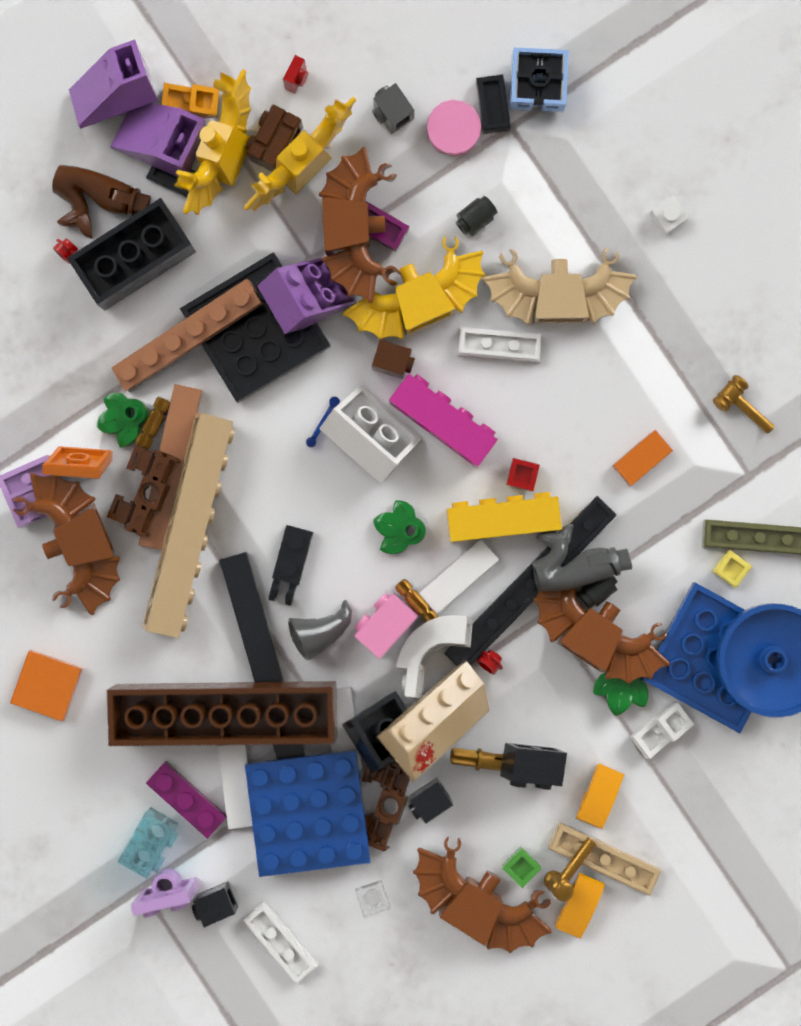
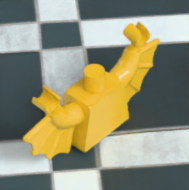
[174,69,251,215]
[244,97,356,211]
[342,236,485,340]

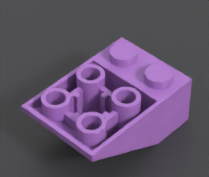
[69,39,158,129]
[110,103,207,177]
[257,258,357,334]

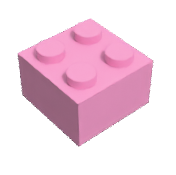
[354,592,418,659]

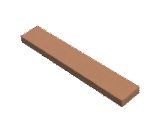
[138,384,203,550]

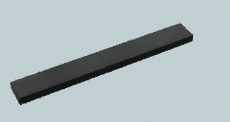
[444,496,617,666]
[219,552,306,759]

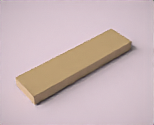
[548,822,661,896]

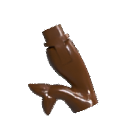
[52,165,151,239]

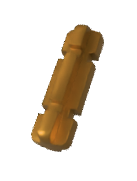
[135,397,170,449]
[395,579,439,623]

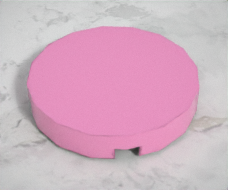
[427,100,481,156]

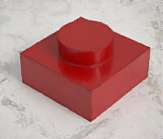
[283,55,308,94]
[506,458,540,492]

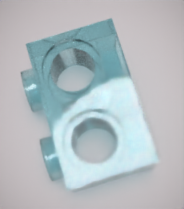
[118,807,179,879]

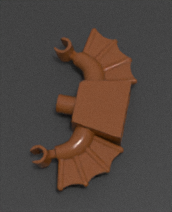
[319,147,401,303]
[13,473,121,615]
[533,588,670,684]
[413,836,552,953]

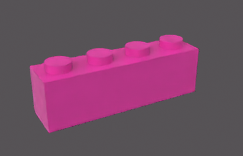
[389,374,498,468]

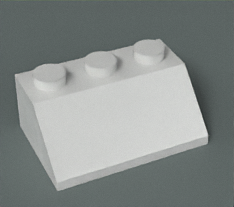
[319,385,422,484]

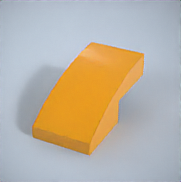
[161,82,219,118]
[576,763,624,829]
[555,873,604,939]

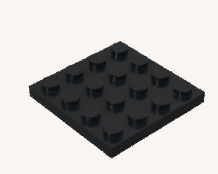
[180,252,331,403]

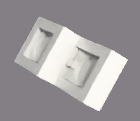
[630,702,695,759]

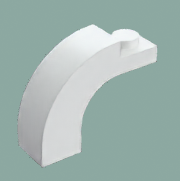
[396,615,473,699]

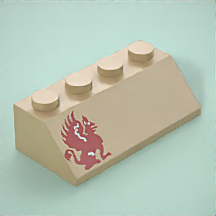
[377,661,489,781]

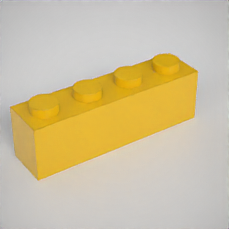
[446,492,562,542]

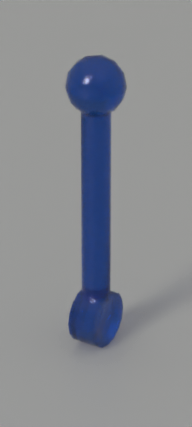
[306,397,340,448]

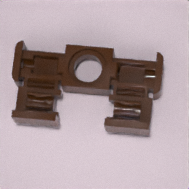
[107,445,180,537]
[361,762,410,851]

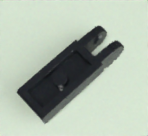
[268,525,314,606]

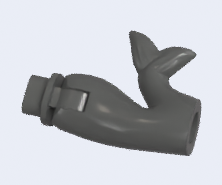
[533,524,632,592]

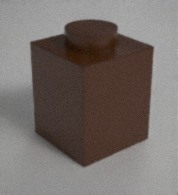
[372,339,415,379]

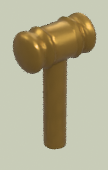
[713,375,775,434]
[544,837,596,902]

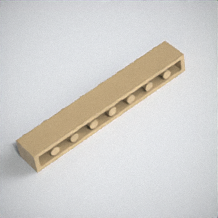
[142,413,235,638]

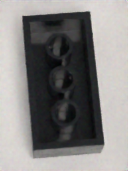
[67,198,196,311]

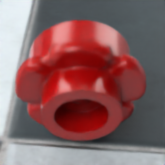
[52,238,78,264]
[477,649,503,675]

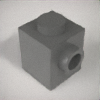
[372,83,414,134]

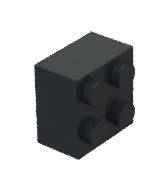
[342,691,407,772]

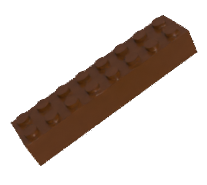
[107,681,338,746]

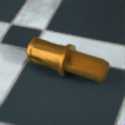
[450,748,503,772]

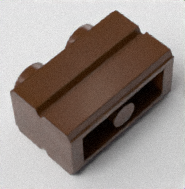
[246,105,303,172]

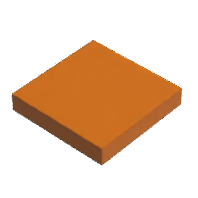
[42,446,113,479]
[10,650,83,721]

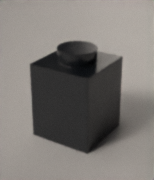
[408,777,453,824]
[192,881,238,927]

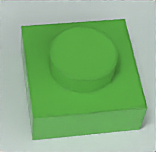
[502,846,542,888]

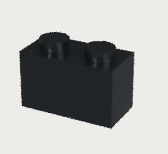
[500,743,567,790]

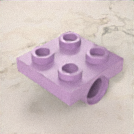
[0,455,50,528]
[131,868,199,917]

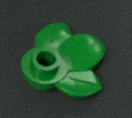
[97,393,147,447]
[373,500,426,554]
[593,673,648,716]

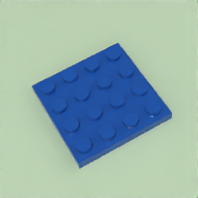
[640,582,752,733]
[245,749,371,877]

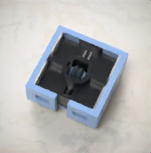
[509,47,569,112]

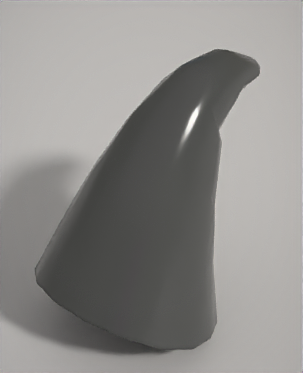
[288,600,352,661]

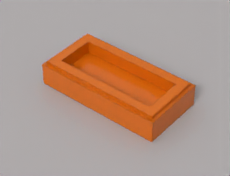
[612,430,673,486]

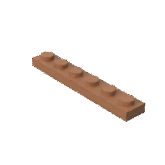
[112,279,264,392]

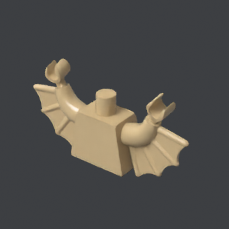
[482,248,637,325]

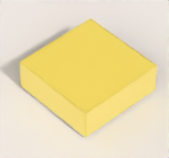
[712,550,752,588]

